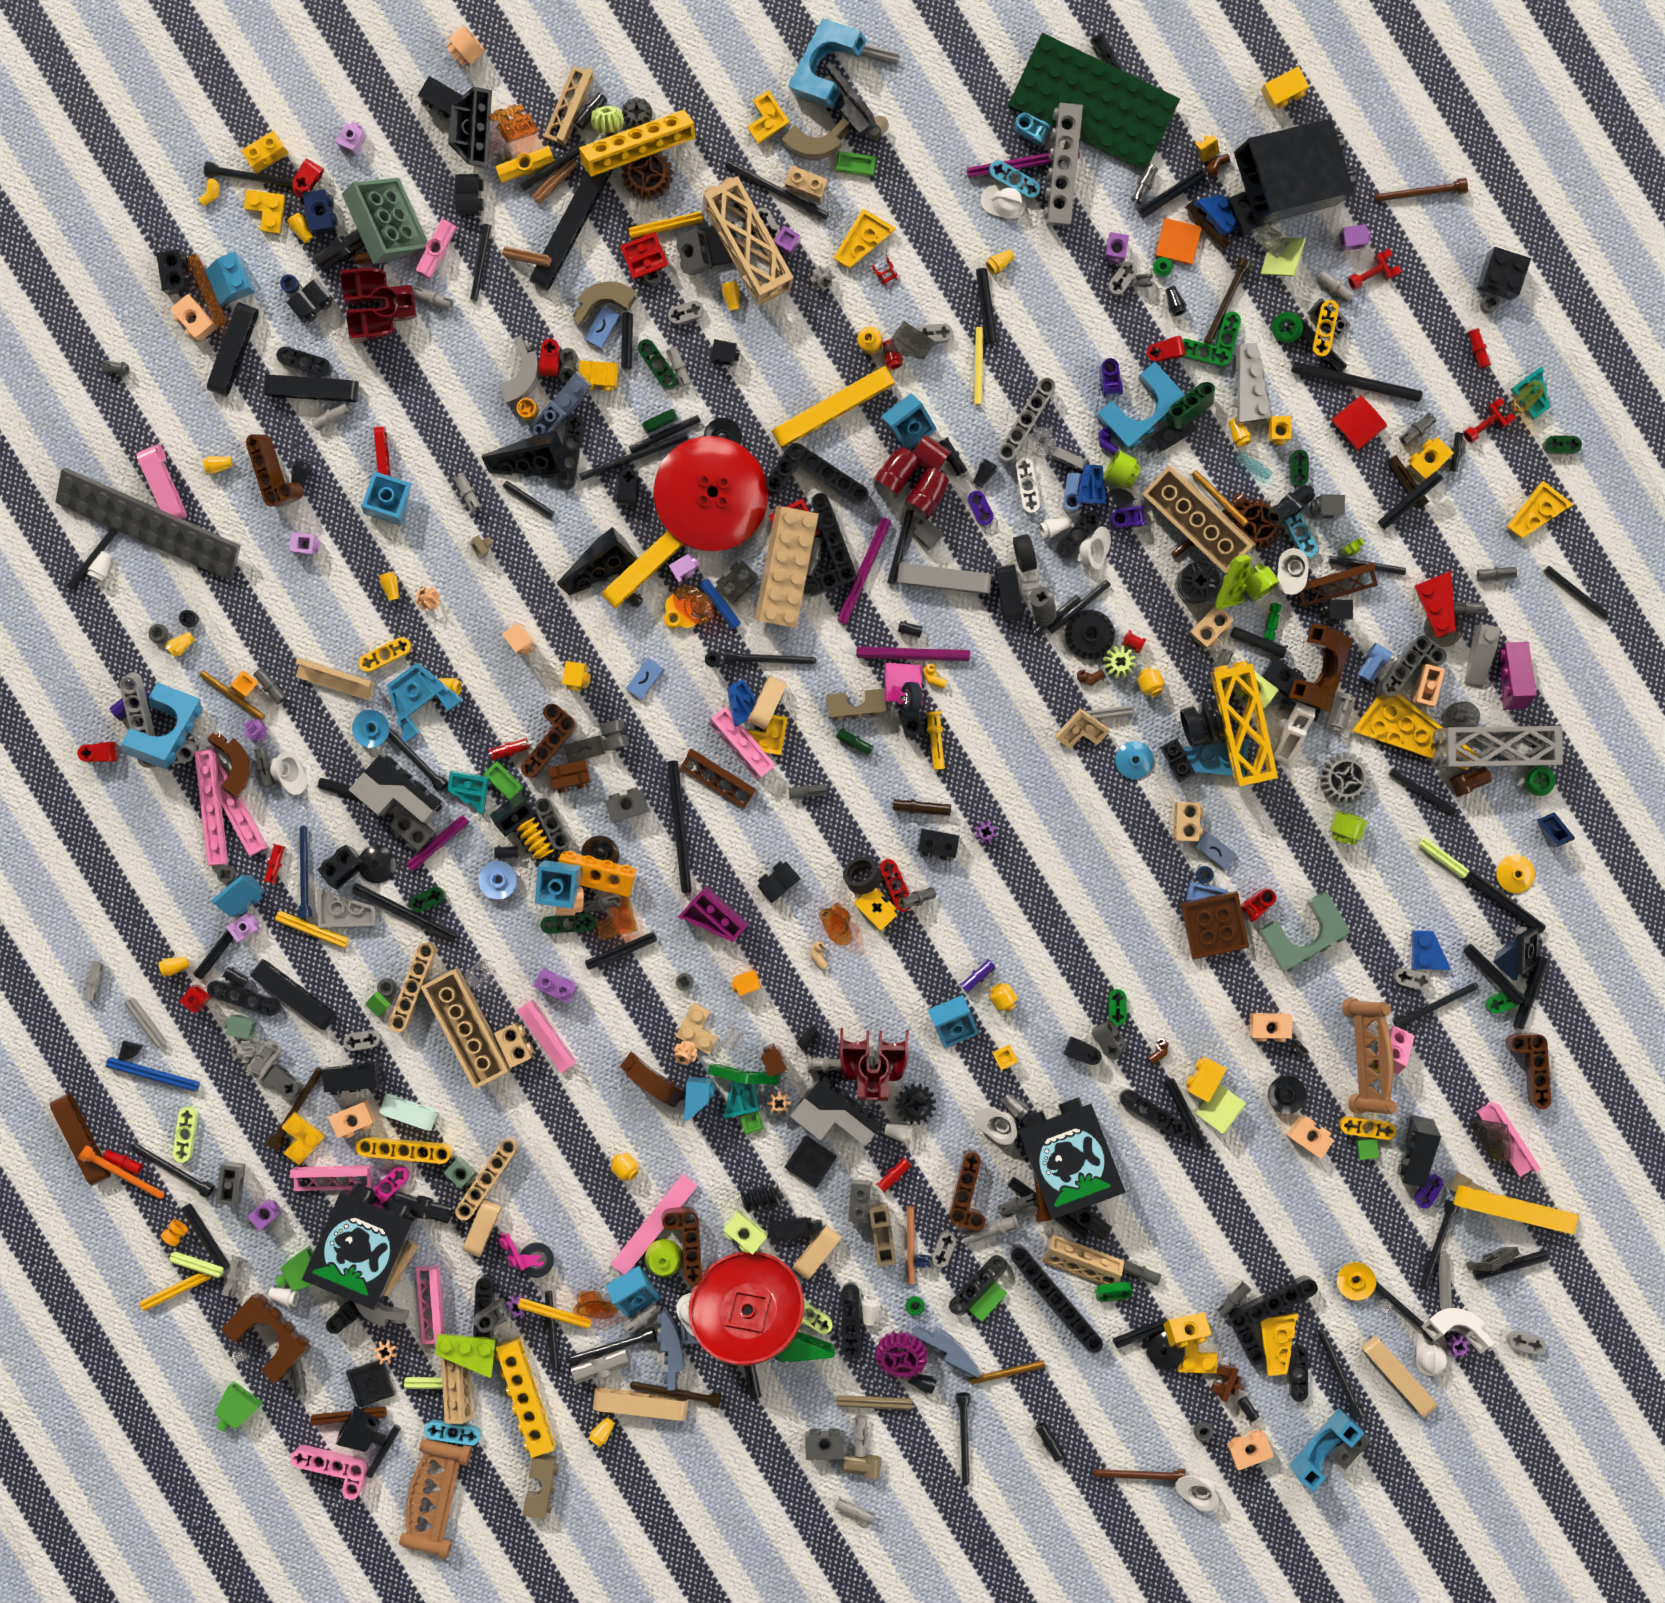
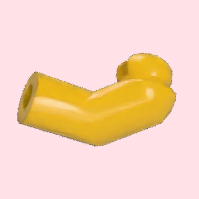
[198,178,219,207]
[924,664,947,689]

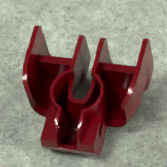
[340,268,417,344]
[872,435,951,520]
[840,1028,909,1101]

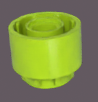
[1103,450,1141,488]
[1244,563,1280,602]
[1330,811,1368,845]

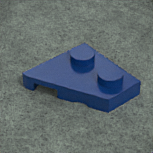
[1193,194,1239,235]
[1077,465,1106,505]
[727,679,757,727]
[1411,930,1450,970]

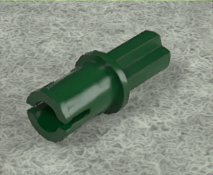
[836,729,874,756]

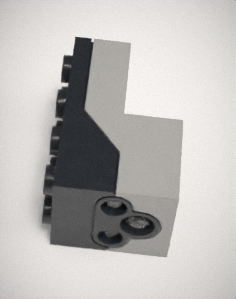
[349,754,443,824]
[790,1075,880,1146]

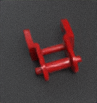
[871,257,898,286]

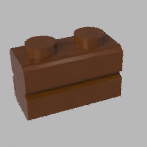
[548,760,592,793]
[761,1043,787,1076]

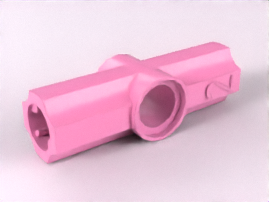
[415,219,457,279]

